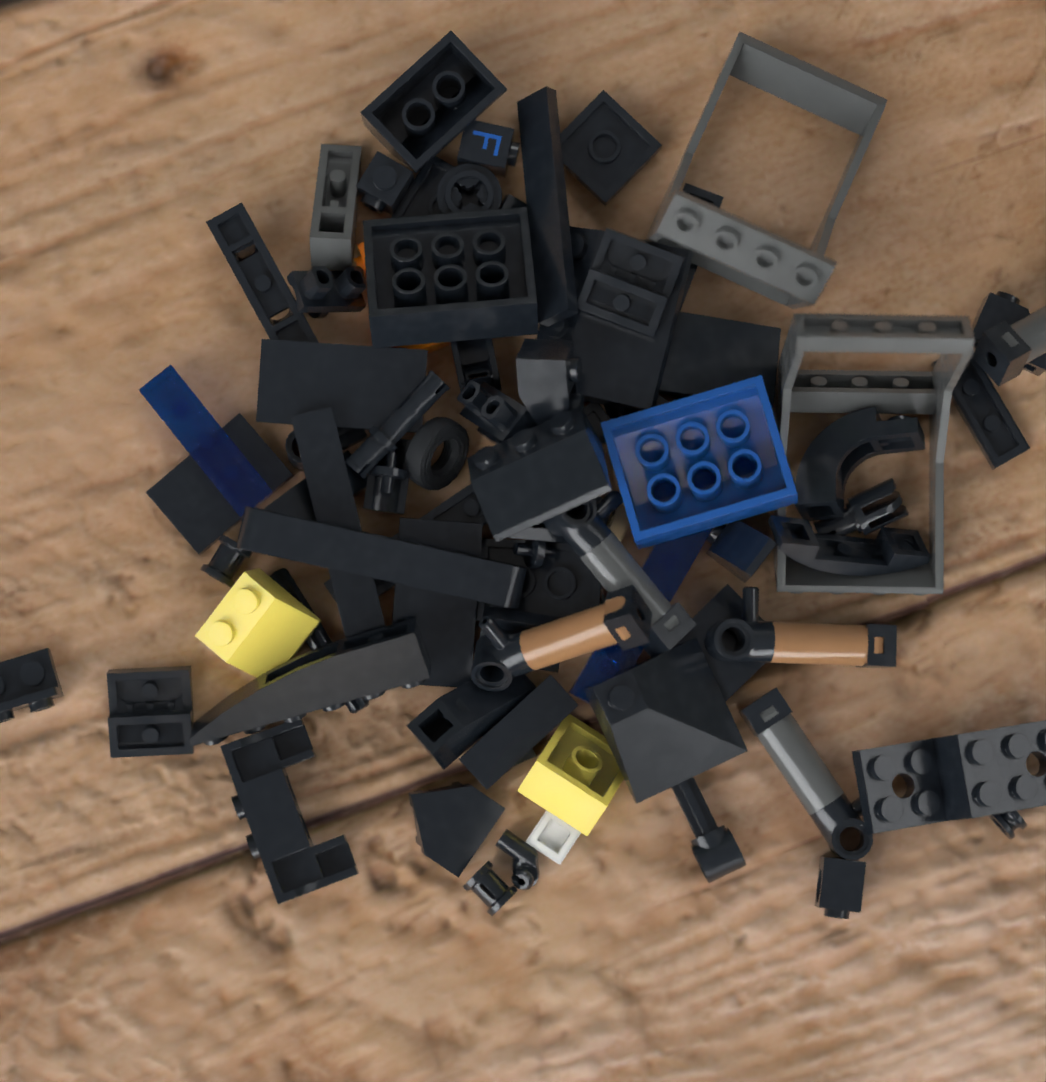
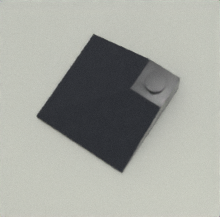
[584,637,748,803]

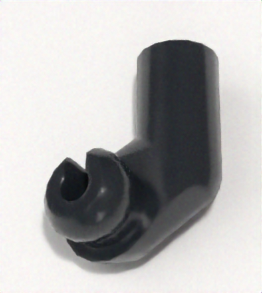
[495,829,540,890]

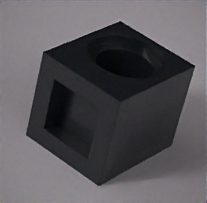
[815,856,866,919]

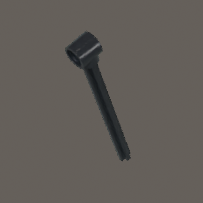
[602,592,746,883]

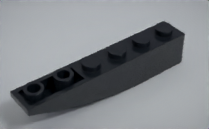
[189,618,432,746]

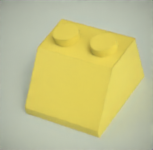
[195,568,322,678]
[517,714,624,836]

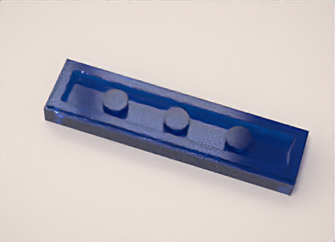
[139,365,274,519]

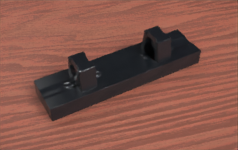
[206,202,319,343]

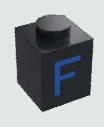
[457,120,520,177]

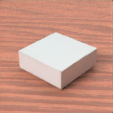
[526,810,581,865]

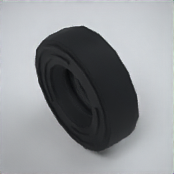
[405,417,470,490]

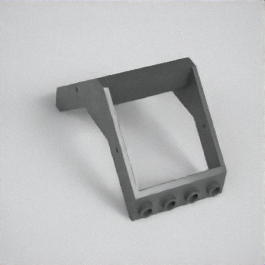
[646,32,887,309]
[774,313,974,596]

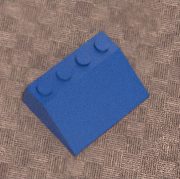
[601,375,798,550]

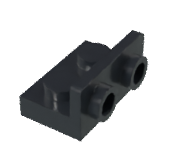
[0,648,64,723]

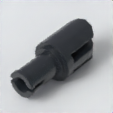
[813,478,909,536]

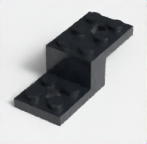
[852,720,1046,835]

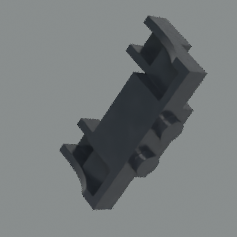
[220,719,359,904]

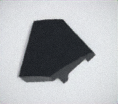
[408,781,505,878]

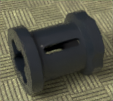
[200,534,253,588]
[462,860,518,916]

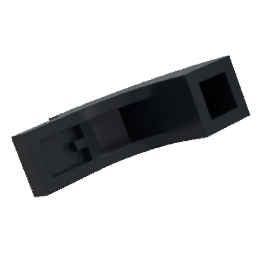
[795,407,925,521]

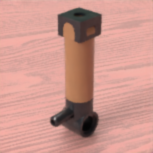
[471,585,652,692]
[704,587,897,668]

